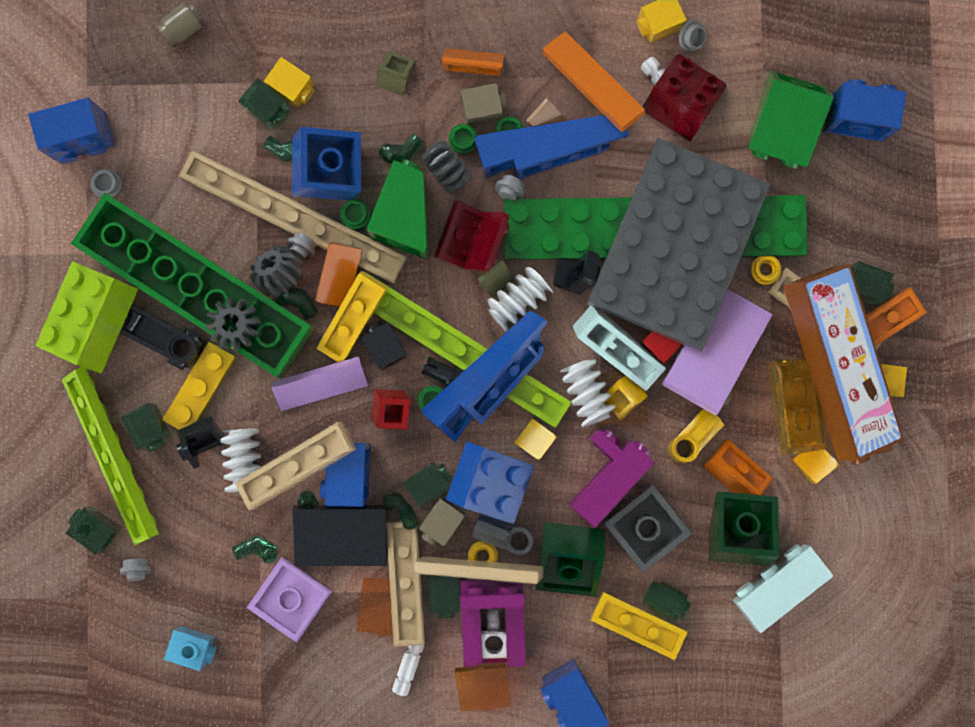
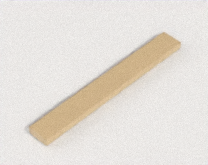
[178,150,407,284]

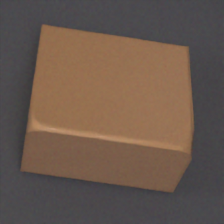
[526,98,567,127]

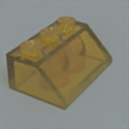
[766,358,827,455]

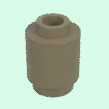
[157,3,203,46]

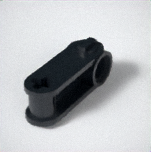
[120,304,204,370]

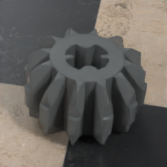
[422,140,471,194]
[250,244,303,298]
[206,297,261,351]

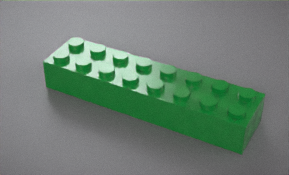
[70,192,315,379]

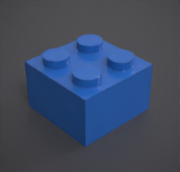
[824,79,906,142]
[28,97,115,164]
[292,127,361,201]
[446,441,534,524]
[320,443,370,507]
[540,658,609,727]

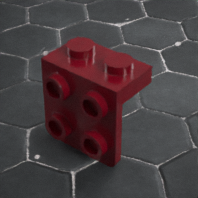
[642,54,726,142]
[434,200,509,272]

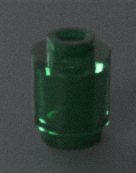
[642,580,691,622]

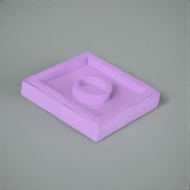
[247,556,333,643]

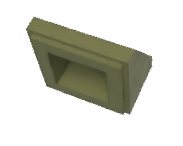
[376,51,416,95]
[478,260,514,298]

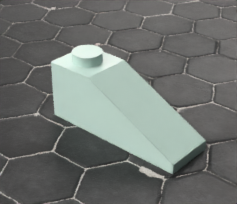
[573,306,666,391]

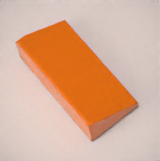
[442,48,504,76]
[315,241,363,306]
[703,438,773,495]

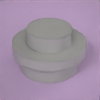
[679,20,707,51]
[91,169,122,198]
[495,175,525,201]
[287,233,317,260]
[120,558,151,581]

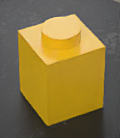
[636,0,687,43]
[264,57,315,109]

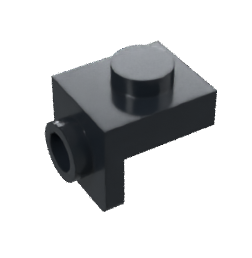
[553,250,601,295]
[176,416,224,469]

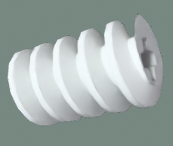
[487,266,554,332]
[560,359,615,428]
[220,428,262,492]

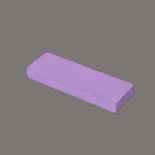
[271,356,368,411]

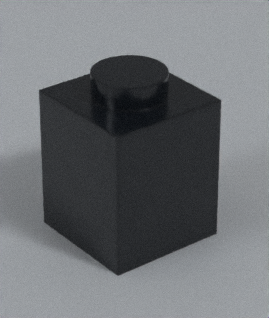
[361,321,408,371]

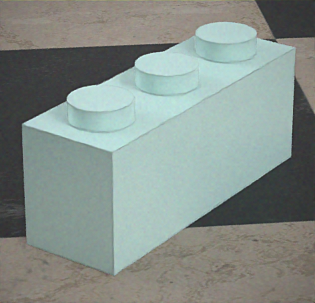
[732,544,833,633]

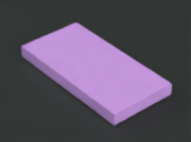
[662,289,773,416]

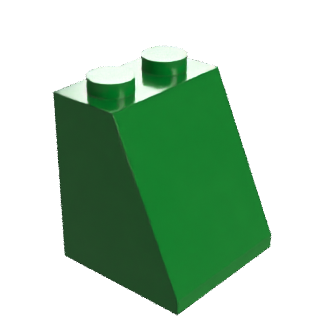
[747,70,834,169]
[366,159,429,260]

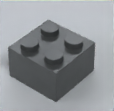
[601,484,692,573]

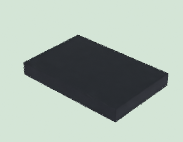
[292,505,387,566]

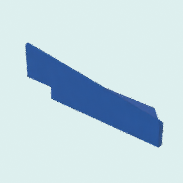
[475,115,629,179]
[421,311,547,442]

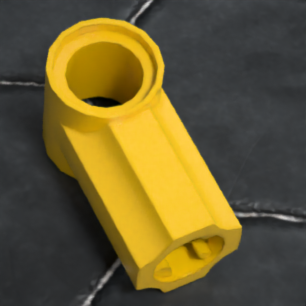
[667,409,724,464]

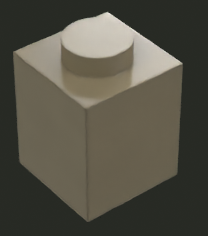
[461,83,507,126]
[419,497,466,547]

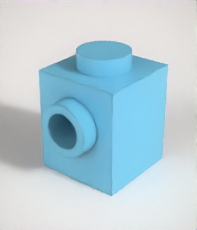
[164,626,217,671]

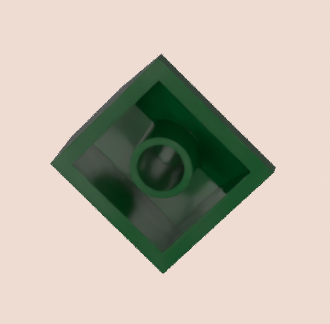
[709,492,779,566]
[536,522,605,597]

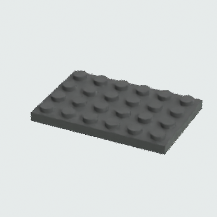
[587,138,771,352]

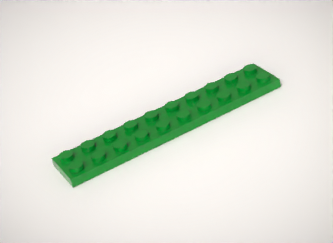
[504,195,807,261]

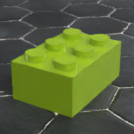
[35,261,138,374]

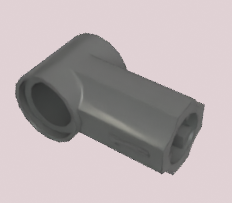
[472,514,534,555]

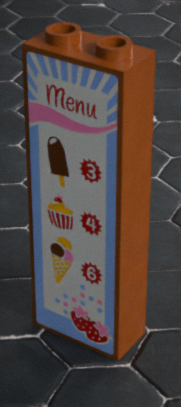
[783,264,904,465]

